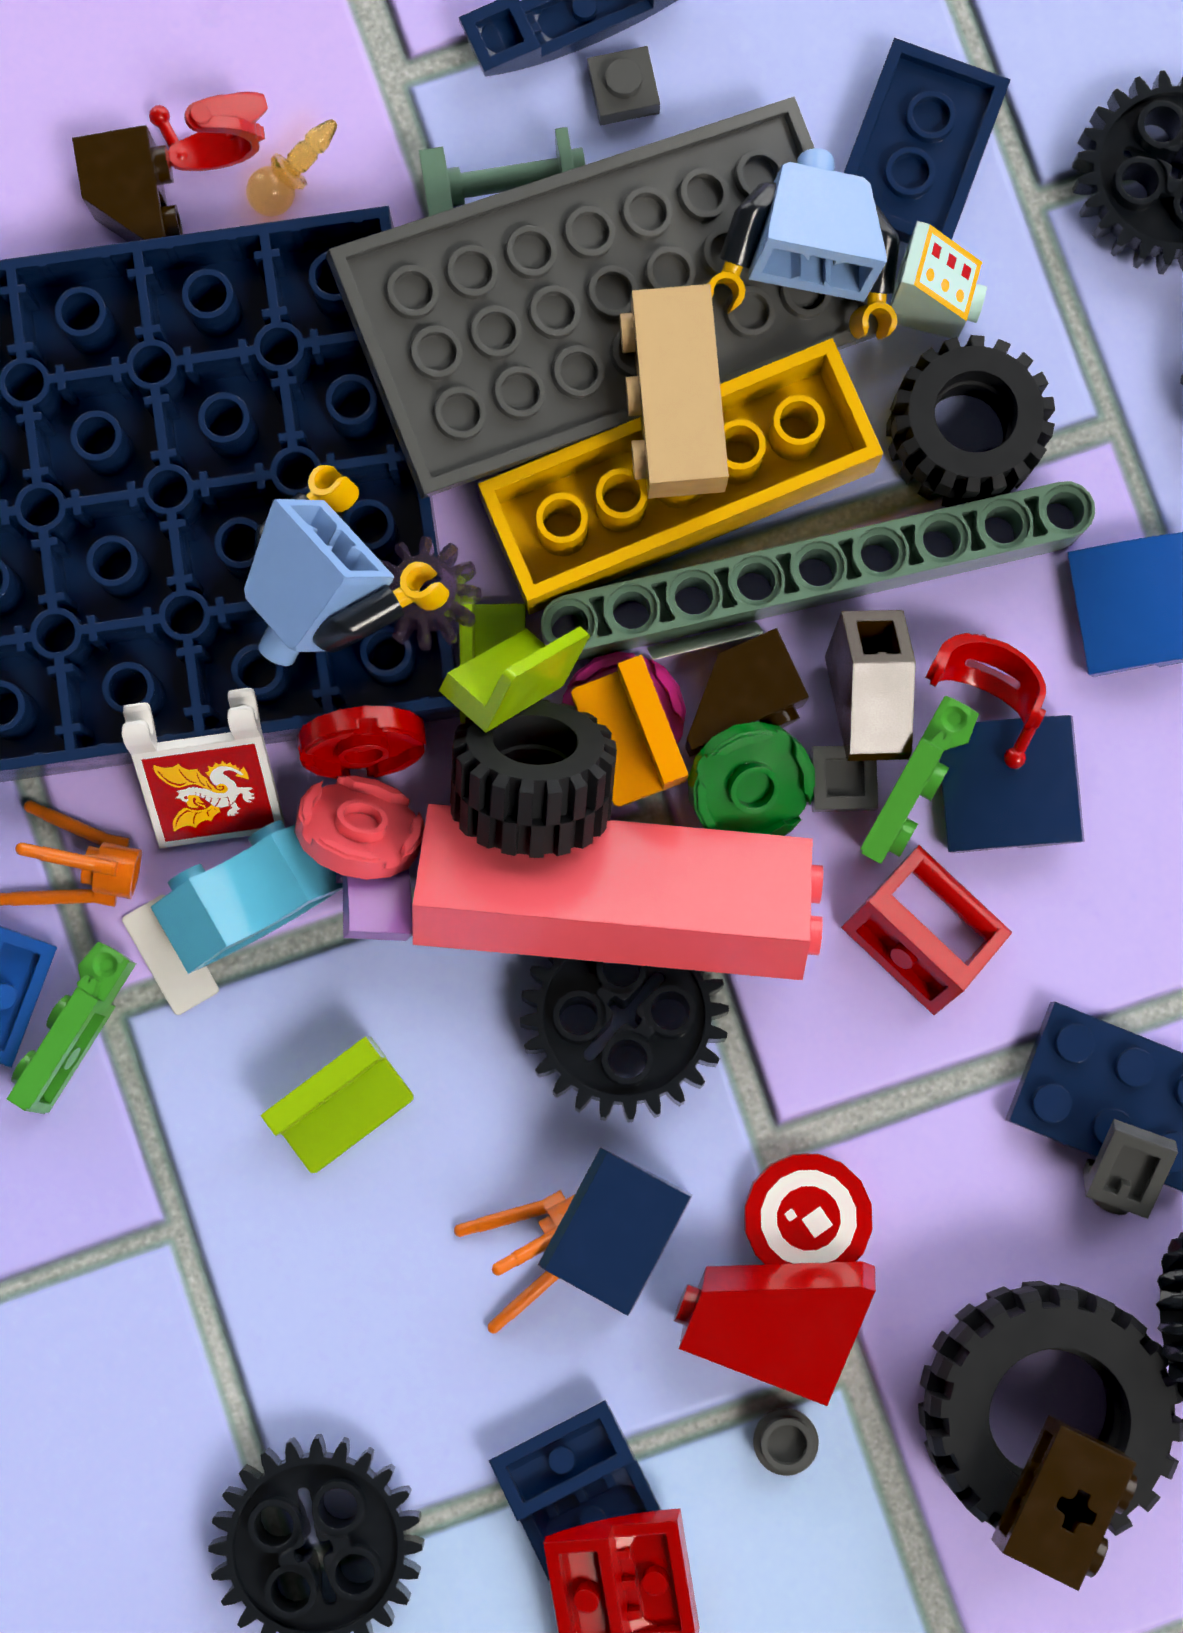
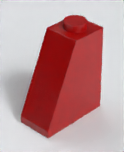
[673,1261,876,1406]

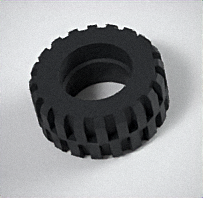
[918,1281,1183,1536]

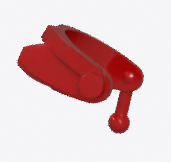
[149,92,268,171]
[925,633,1046,769]

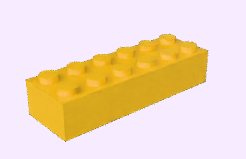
[478,338,884,615]

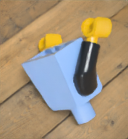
[707,148,900,340]
[244,465,450,666]

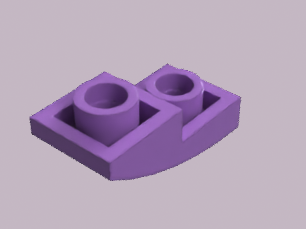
[336,869,413,941]

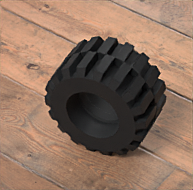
[886,335,1055,507]
[450,699,617,858]

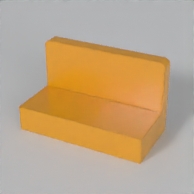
[571,654,689,807]

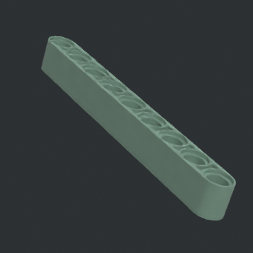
[541,481,1095,661]

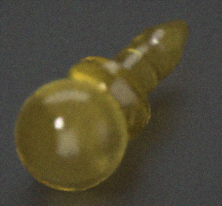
[246,119,337,217]

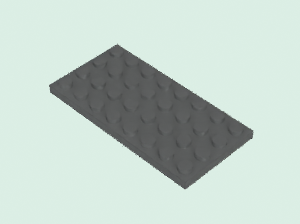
[326,96,878,499]

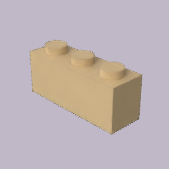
[620,284,729,499]

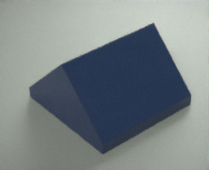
[538,1147,693,1316]

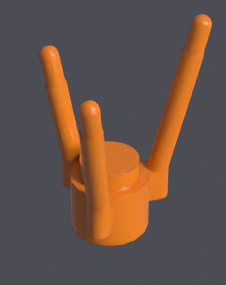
[0,800,142,907]
[454,1190,575,1334]

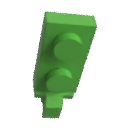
[860,696,979,864]
[6,942,136,1114]

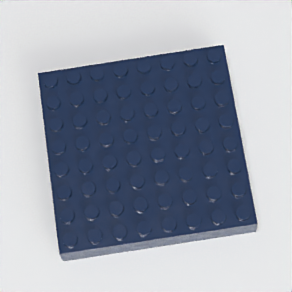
[0,206,460,782]

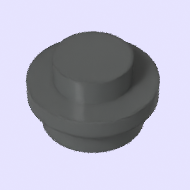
[753,1408,819,1476]

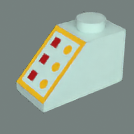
[890,221,987,339]

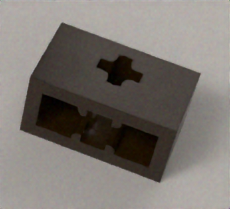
[991,1415,1138,1591]

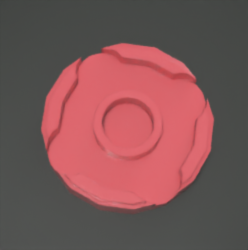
[294,775,424,880]

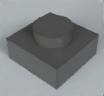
[587,46,660,126]
[810,746,878,812]

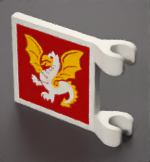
[122,688,285,849]

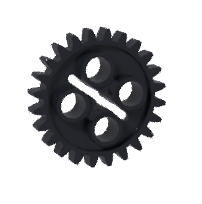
[1072,70,1183,275]
[519,957,729,1123]
[208,1434,425,1633]

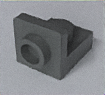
[1083,1119,1178,1219]

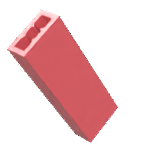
[412,803,823,980]

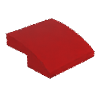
[543,1508,700,1633]

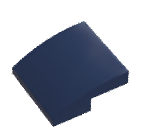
[940,715,1085,853]
[488,1400,662,1581]

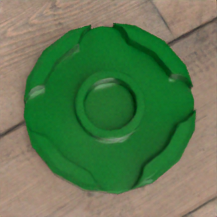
[688,721,815,836]

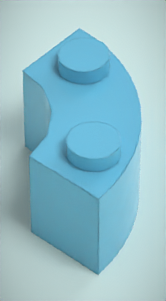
[151,820,343,974]

